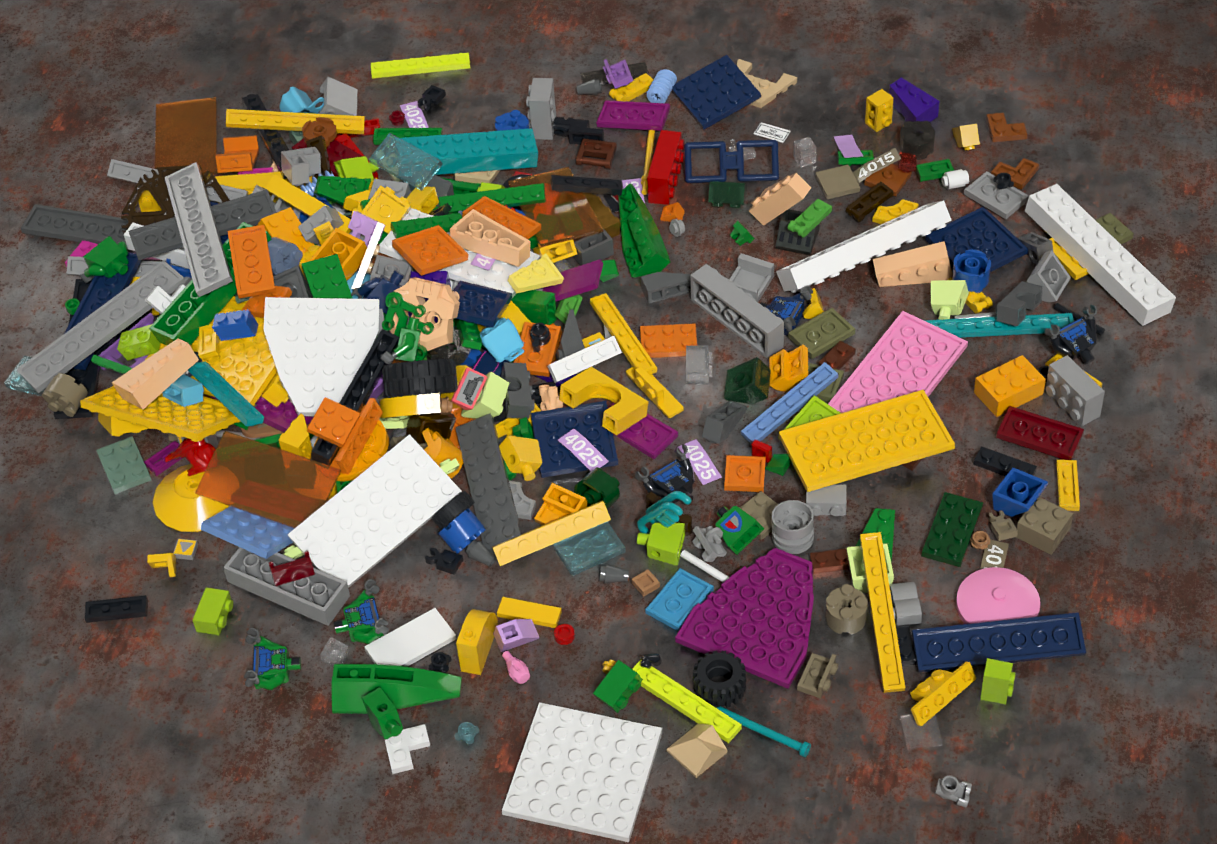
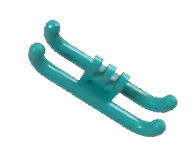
[637,491,692,534]

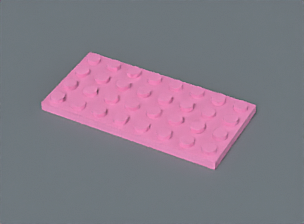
[828,311,968,413]

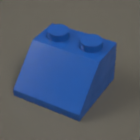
[992,468,1048,517]

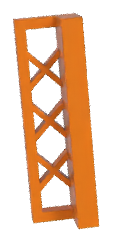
[330,398,383,475]

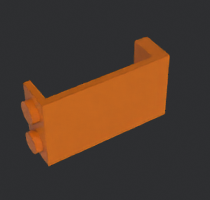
[215,135,259,173]

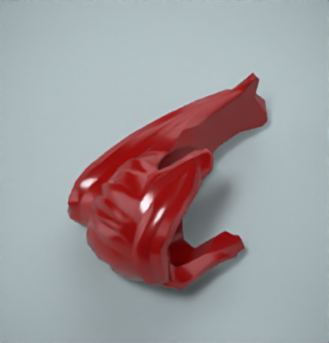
[165,438,219,477]

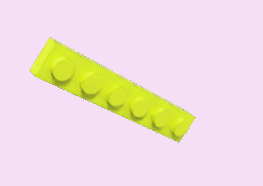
[371,53,470,79]
[632,660,742,744]

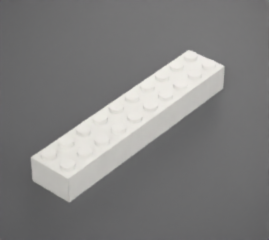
[1025,184,1176,326]
[776,200,952,293]

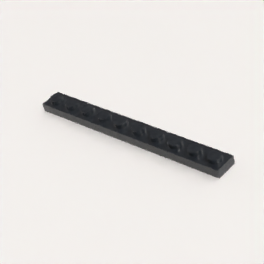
[242,94,289,179]

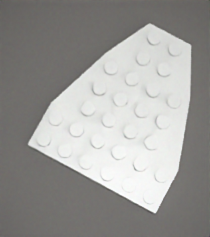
[263,297,379,416]

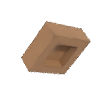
[632,569,660,597]

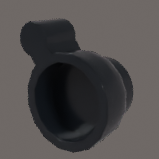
[530,322,551,352]

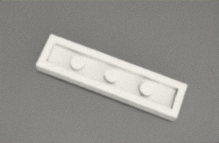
[547,336,622,383]

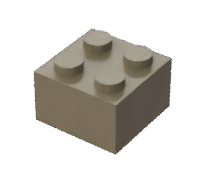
[1016,497,1073,555]

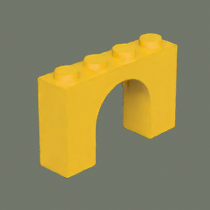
[559,366,649,435]

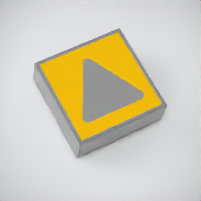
[173,539,199,560]

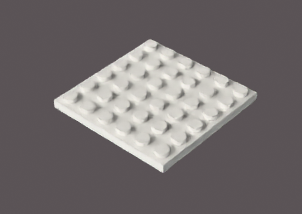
[502,702,662,842]

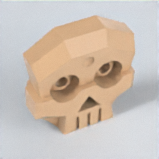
[389,277,460,351]

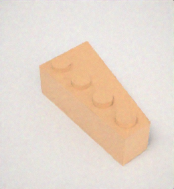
[749,173,811,226]
[450,209,531,267]
[873,241,953,287]
[112,339,199,410]

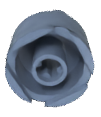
[268,237,303,276]

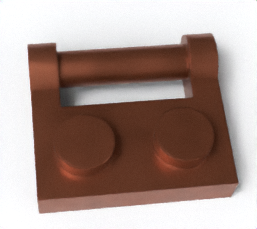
[576,139,617,169]

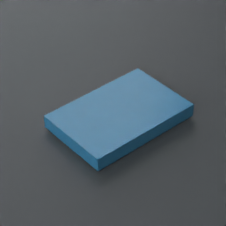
[645,568,714,632]

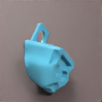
[279,87,324,114]
[480,318,525,363]

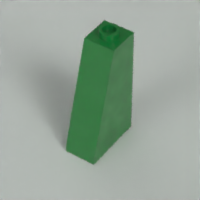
[511,290,557,325]

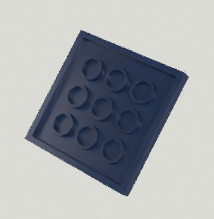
[671,55,761,130]
[925,207,1028,272]
[531,401,619,478]

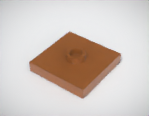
[864,164,912,197]

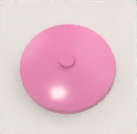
[956,567,1040,624]

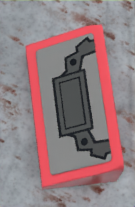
[451,367,487,410]

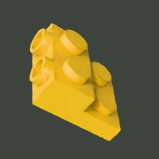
[361,185,411,234]

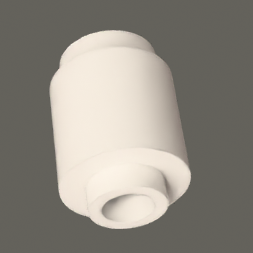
[942,169,969,190]

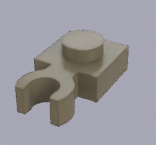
[989,510,1018,541]

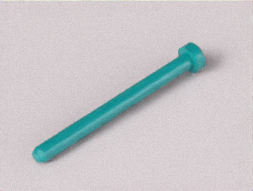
[717,706,811,757]

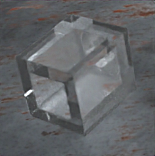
[793,137,817,167]
[320,637,350,667]

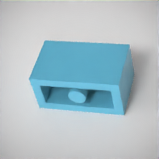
[162,374,204,407]

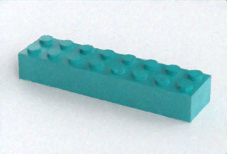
[395,128,538,177]

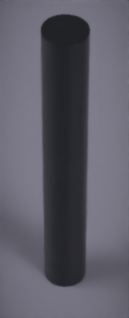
[1054,303,1105,335]

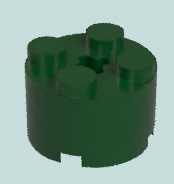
[574,467,620,509]

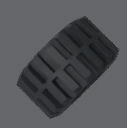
[693,650,746,708]

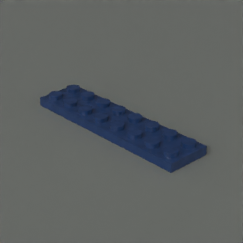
[64,252,142,370]
[911,612,1086,673]

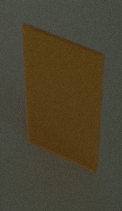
[155,97,217,175]
[508,167,604,247]
[195,431,341,528]

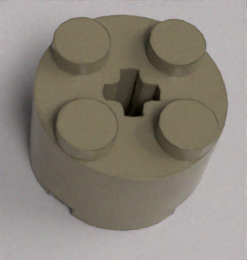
[42,373,88,417]
[825,584,868,634]

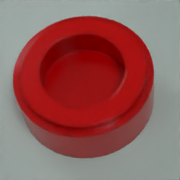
[554,624,575,645]

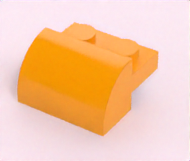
[769,345,808,392]
[422,428,463,479]
[534,483,587,525]

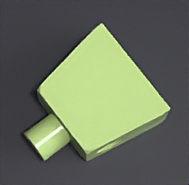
[931,280,969,320]

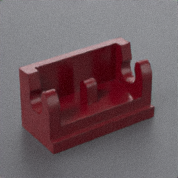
[269,551,315,586]

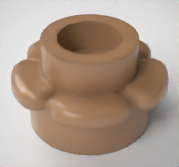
[440,396,453,413]
[970,531,990,550]

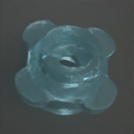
[455,722,479,744]

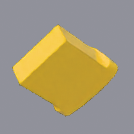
[802,288,824,319]
[147,553,176,577]

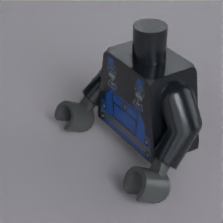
[1045,305,1097,365]
[635,444,695,505]

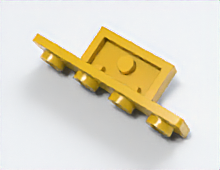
[626,366,684,418]
[910,661,976,726]

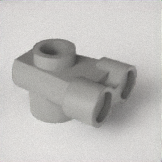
[935,776,972,808]

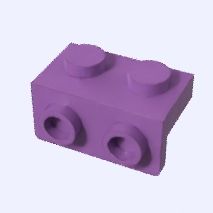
[603,59,634,89]

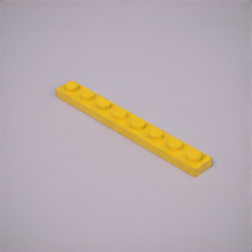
[226,109,365,134]
[860,532,905,693]

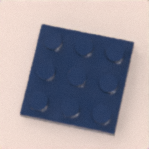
[453,281,512,328]

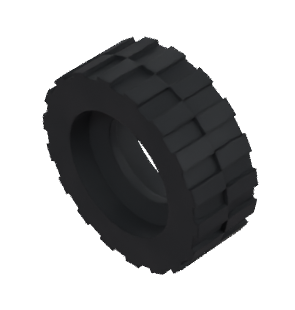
[432,490,475,530]

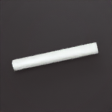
[680,550,730,583]

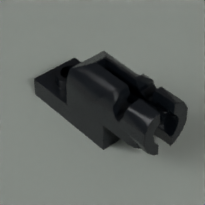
[553,117,604,145]

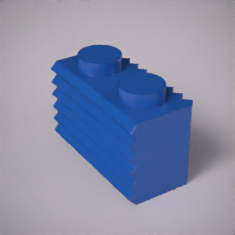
[212,309,259,341]

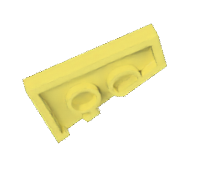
[508,253,564,294]

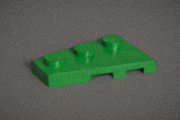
[314,176,371,205]
[856,508,895,562]

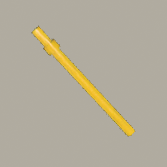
[641,130,655,195]

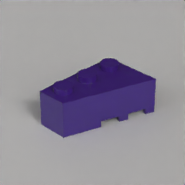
[889,77,939,133]

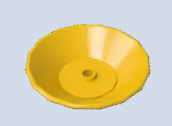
[152,464,240,532]

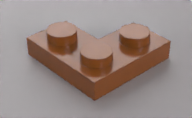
[986,113,1027,142]
[991,158,1039,190]

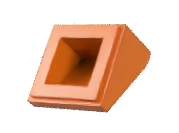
[660,202,684,222]

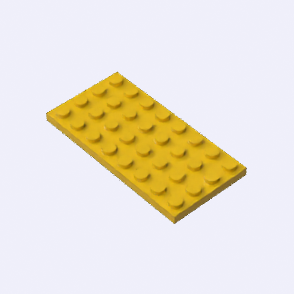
[80,386,240,442]
[779,390,955,492]

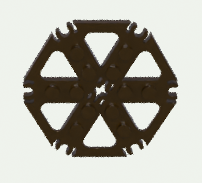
[121,165,230,262]

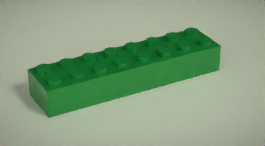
[149,222,272,345]

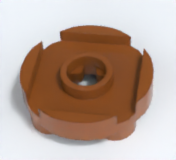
[302,117,337,147]

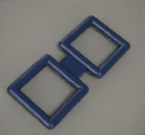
[684,140,779,183]

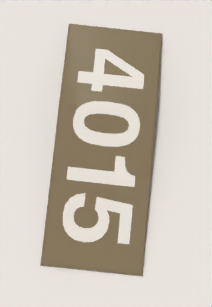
[853,148,901,184]
[980,540,1009,570]

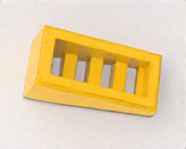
[313,221,334,245]

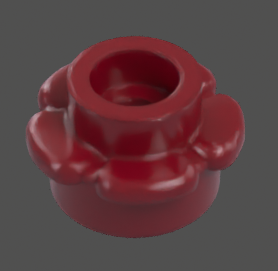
[389,110,405,126]

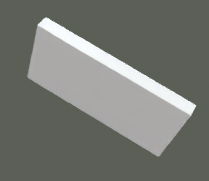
[364,608,457,667]

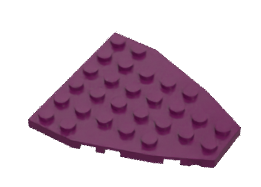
[675,548,814,689]

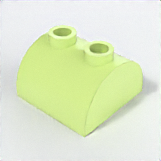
[847,544,894,593]

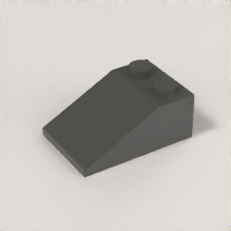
[273,265,312,298]

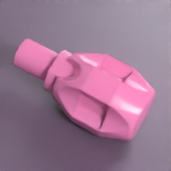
[502,651,530,684]

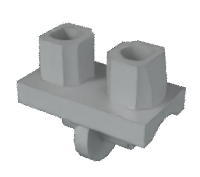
[692,526,727,562]

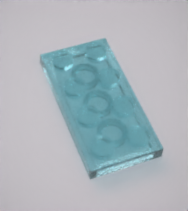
[368,133,443,191]

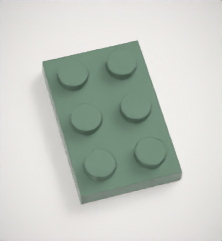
[96,436,151,494]

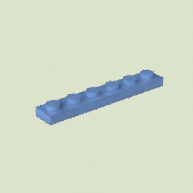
[741,362,838,444]

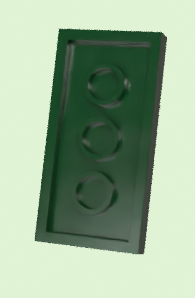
[921,492,983,567]

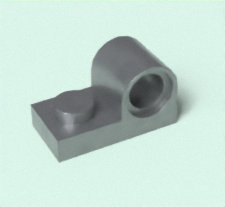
[1017,232,1053,264]

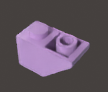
[493,619,539,652]

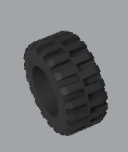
[382,359,458,398]

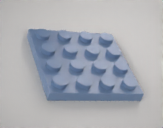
[201,503,302,559]

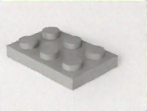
[964,171,1029,219]

